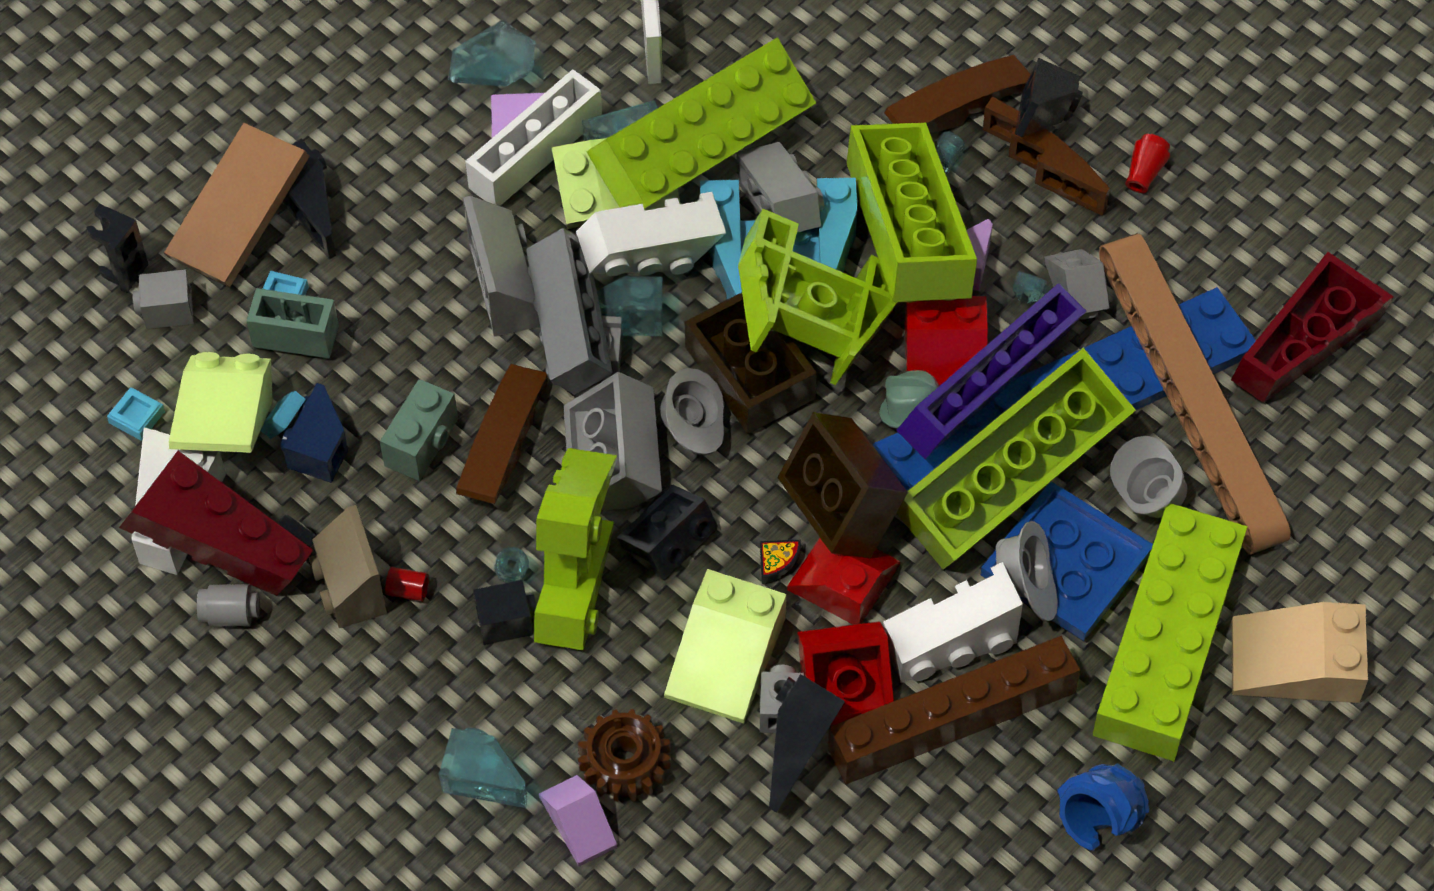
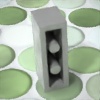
[736,142,824,232]

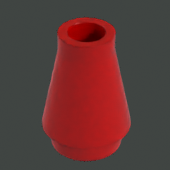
[1125,134,1170,193]

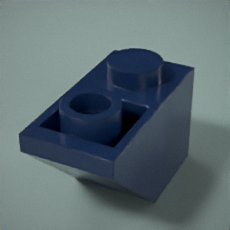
[281,383,348,483]

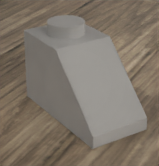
[1044,249,1110,319]

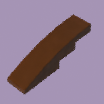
[884,55,1030,133]
[983,97,1110,216]
[456,364,548,504]

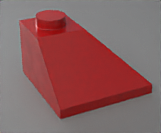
[787,538,900,625]

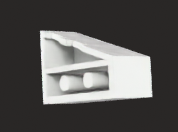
[576,192,726,276]
[132,427,226,575]
[883,562,1023,683]

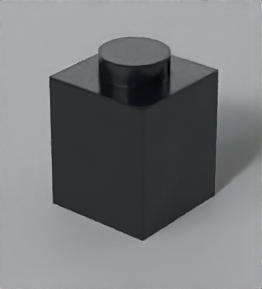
[473,580,536,645]

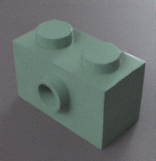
[246,288,339,359]
[380,379,458,481]

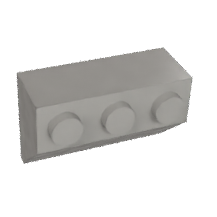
[463,196,540,337]
[564,372,662,510]

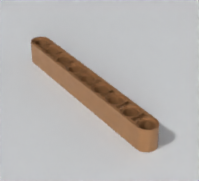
[1099,233,1291,555]

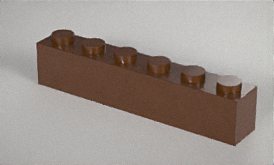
[828,635,1080,785]

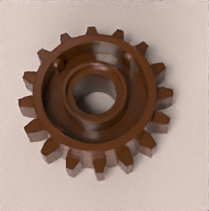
[578,709,671,802]

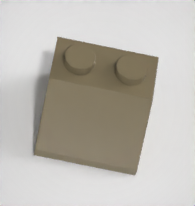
[309,505,387,628]

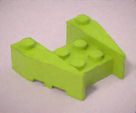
[738,209,898,385]
[534,448,617,650]

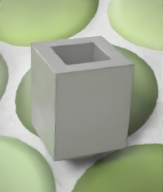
[133,269,194,329]

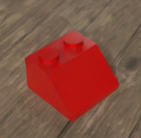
[905,296,988,385]
[797,621,894,725]

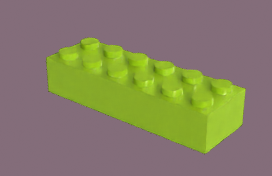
[586,37,816,209]
[847,123,977,303]
[896,348,1136,570]
[1092,503,1248,761]

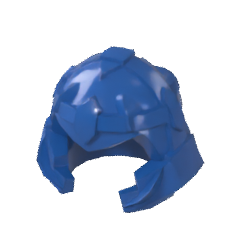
[1057,763,1150,851]

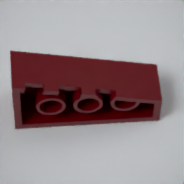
[1231,252,1394,403]
[119,450,313,596]

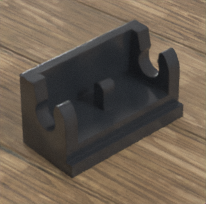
[86,204,149,293]

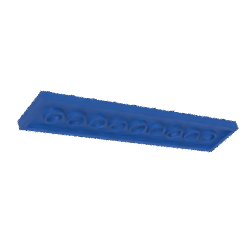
[873,287,1256,491]

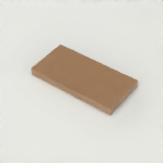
[164,123,310,287]

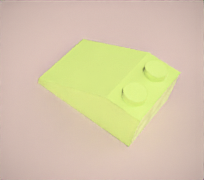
[551,138,681,229]
[169,352,273,453]
[664,569,787,724]

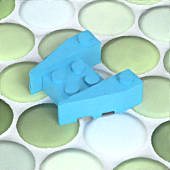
[700,178,857,299]

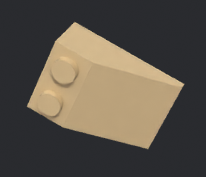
[1231,602,1368,703]

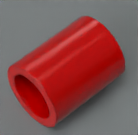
[385,567,429,602]

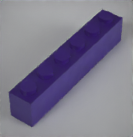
[896,283,1087,459]

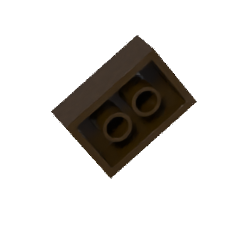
[684,292,817,434]
[777,412,908,558]

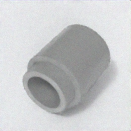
[197,584,260,626]

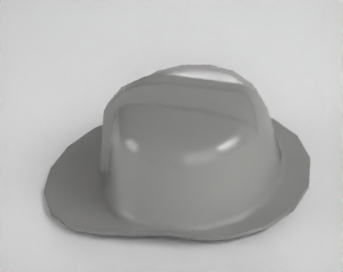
[660,368,724,455]
[1110,436,1187,518]
[996,521,1058,621]

